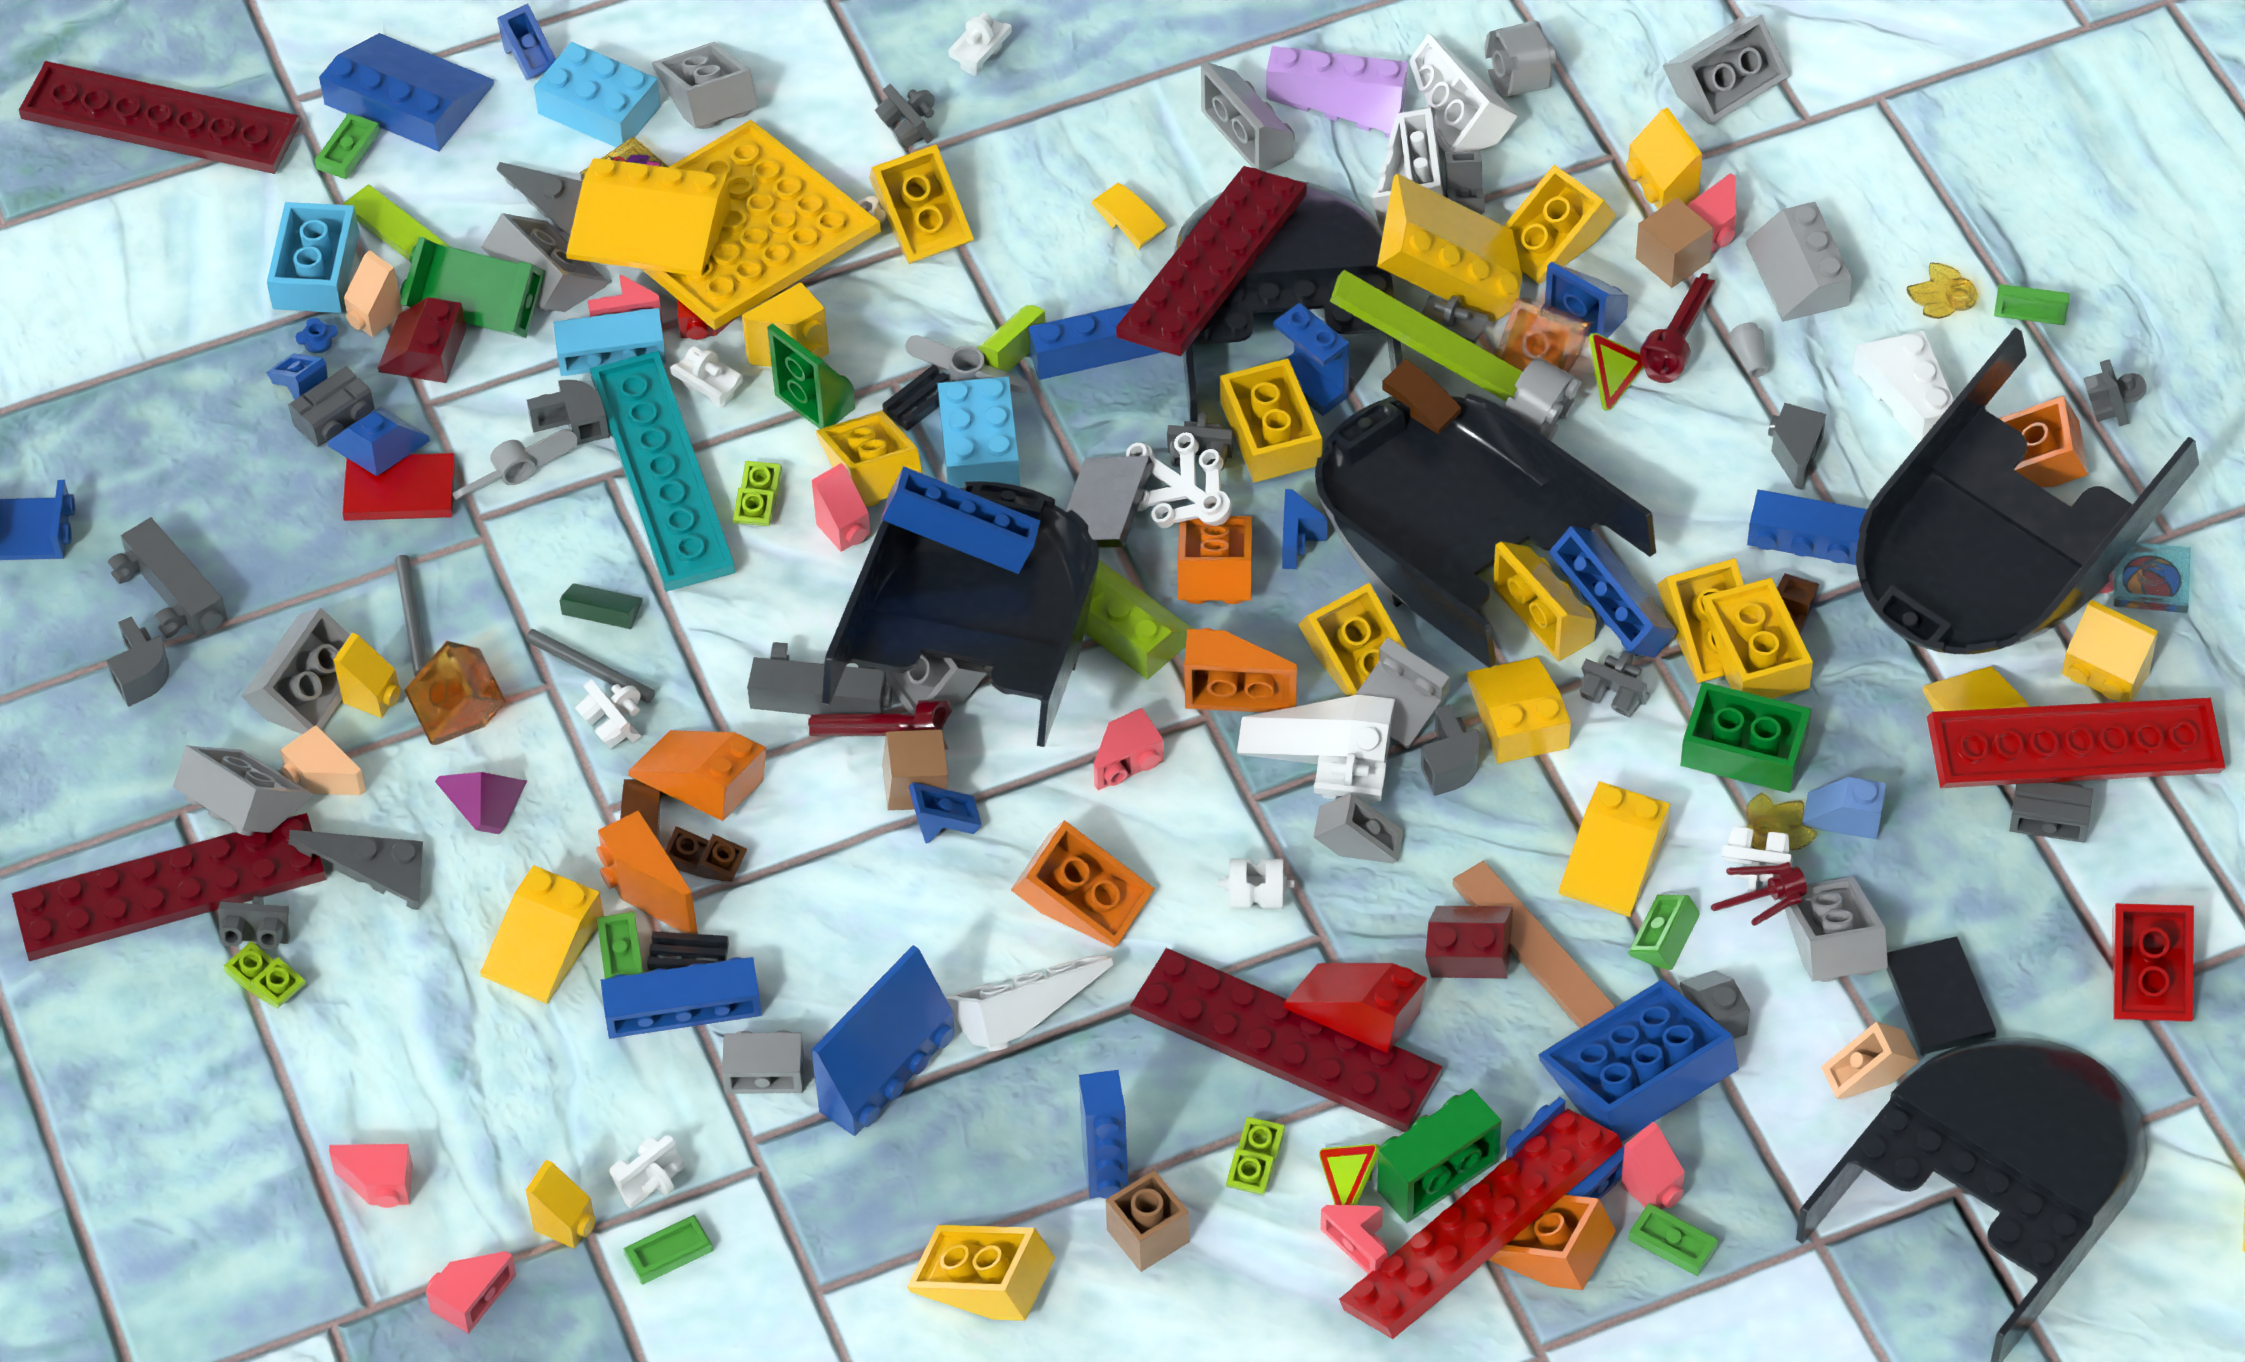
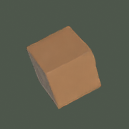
[1636,198,1713,288]
[882,730,948,810]
[1105,1170,1190,1272]

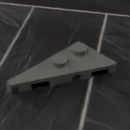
[496,162,583,237]
[288,830,423,910]

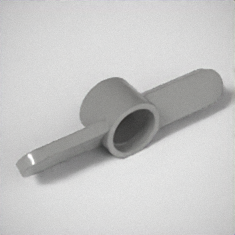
[905,335,1029,393]
[452,429,577,501]

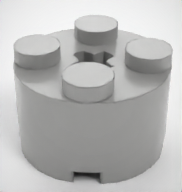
[1485,21,1556,97]
[1504,357,1581,441]

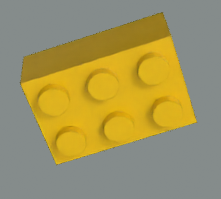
[1220,358,1322,483]

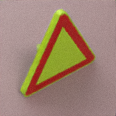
[1589,333,1643,411]
[1319,1144,1380,1205]

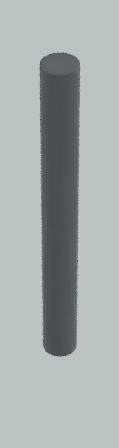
[395,555,429,678]
[526,629,655,703]

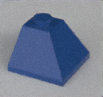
[1544,262,1628,338]
[328,407,430,476]

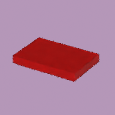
[342,453,455,521]

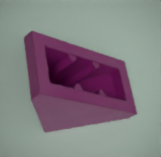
[435,772,527,834]

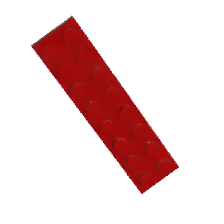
[1927,697,2225,788]
[1339,1108,1623,1339]

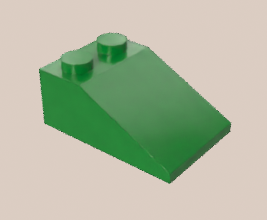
[767,323,855,429]

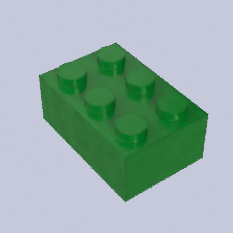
[1680,682,1812,793]
[1377,1088,1502,1224]

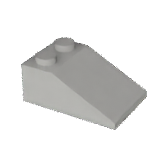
[652,42,758,129]
[1785,876,1888,982]

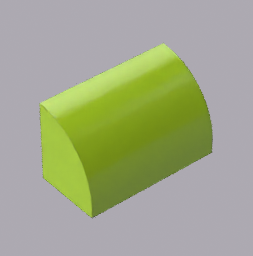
[977,305,1046,372]

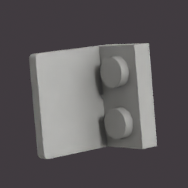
[1356,637,1450,748]

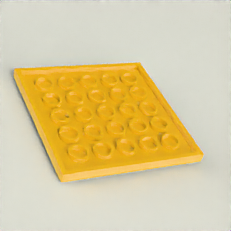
[642,120,881,330]

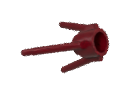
[1711,862,1807,926]

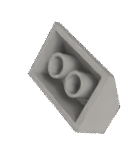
[1662,15,1790,124]
[1201,62,1295,172]
[1746,202,1852,322]
[481,213,608,312]
[241,607,350,734]
[877,653,987,715]
[173,745,312,836]

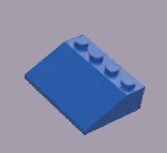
[319,33,494,152]
[811,945,955,1136]
[1538,979,1739,1142]

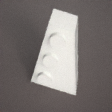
[1372,108,1445,225]
[1852,331,1954,444]

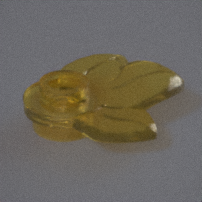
[1906,262,1978,319]
[1746,793,1817,851]

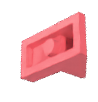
[588,275,662,323]
[1320,1205,1387,1274]

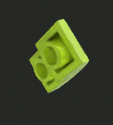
[733,461,782,526]
[224,941,306,1008]
[1226,1117,1285,1196]

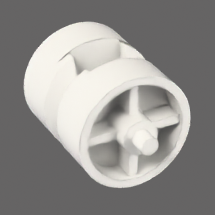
[1218,859,1294,909]

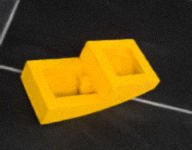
[1091,182,1167,250]

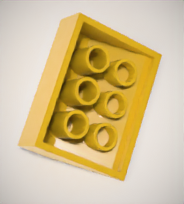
[566,158,731,276]
[1377,174,1522,322]

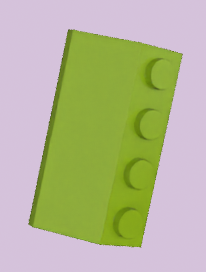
[1084,560,1193,680]

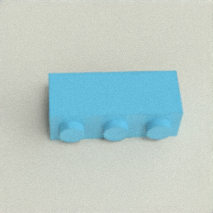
[553,308,666,376]

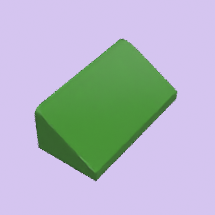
[1628,895,1700,970]

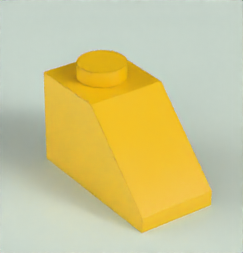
[333,633,401,718]
[525,1160,596,1249]

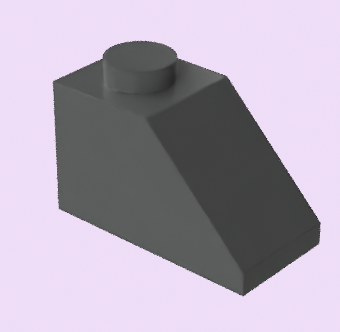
[1768,403,1826,490]
[1680,970,1750,1039]

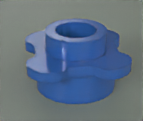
[295,318,338,353]

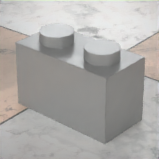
[722,1030,804,1094]

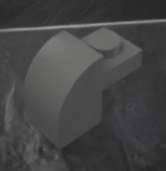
[1445,151,1485,215]
[526,379,609,445]
[107,616,169,707]
[1421,704,1480,796]

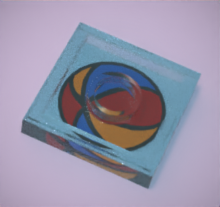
[2113,542,2191,613]

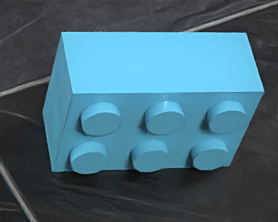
[534,42,661,151]
[267,202,359,313]
[937,376,1020,488]

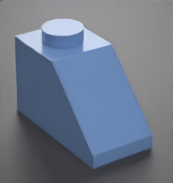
[1802,777,1886,839]

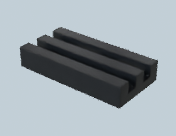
[882,364,955,431]
[647,931,729,971]

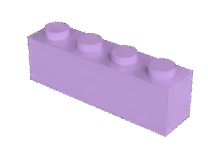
[1266,46,1408,138]

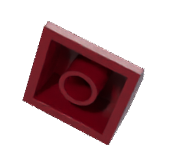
[378,297,466,383]
[1425,906,1513,979]

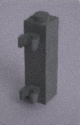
[108,517,228,638]
[747,642,893,715]

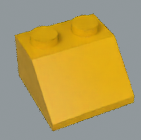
[1626,107,1702,210]
[742,282,829,367]
[2062,600,2158,702]

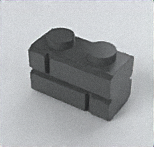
[288,366,375,447]
[2009,782,2093,843]

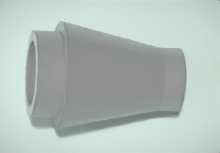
[1729,322,1769,378]

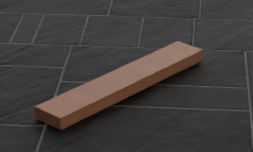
[1453,860,1615,1029]

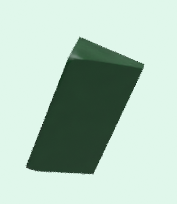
[559,583,643,629]

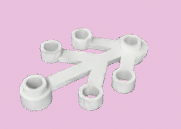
[1125,432,1232,528]

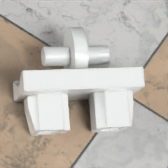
[948,12,1012,76]
[670,346,743,408]
[575,679,642,749]
[1314,753,1386,804]
[1721,826,1793,891]
[609,1135,686,1209]

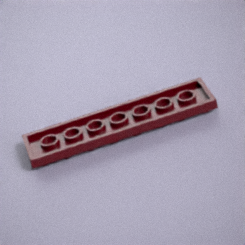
[19,61,300,174]
[1116,166,1307,357]
[11,813,326,961]
[1130,947,1443,1132]

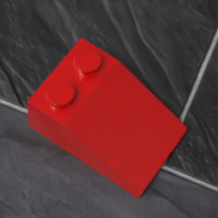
[2112,903,2194,1022]
[1284,963,1428,1053]

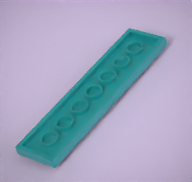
[590,351,735,592]

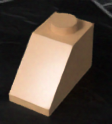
[344,250,403,338]
[280,725,366,795]
[1821,1021,1920,1099]

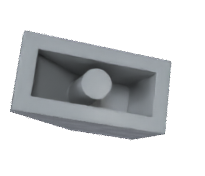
[1313,793,1404,864]

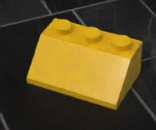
[1493,541,1597,662]

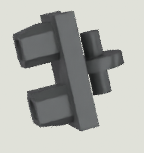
[874,84,935,148]
[1421,295,1488,344]
[2083,359,2147,427]
[1167,412,1233,471]
[1579,651,1650,717]
[218,896,290,949]

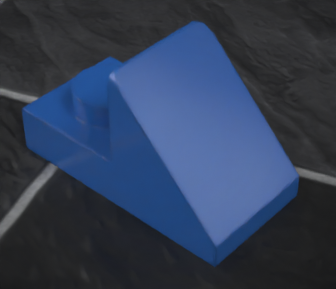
[497,3,556,81]
[266,353,328,400]
[1282,489,1327,569]
[908,782,982,844]

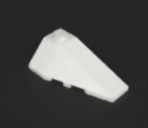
[1409,34,1518,152]
[1237,695,1395,765]
[945,955,1113,1051]

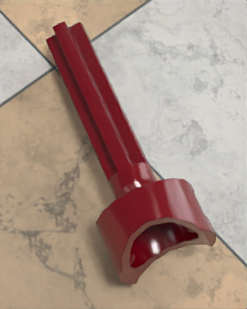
[1640,273,1716,383]
[808,700,952,750]

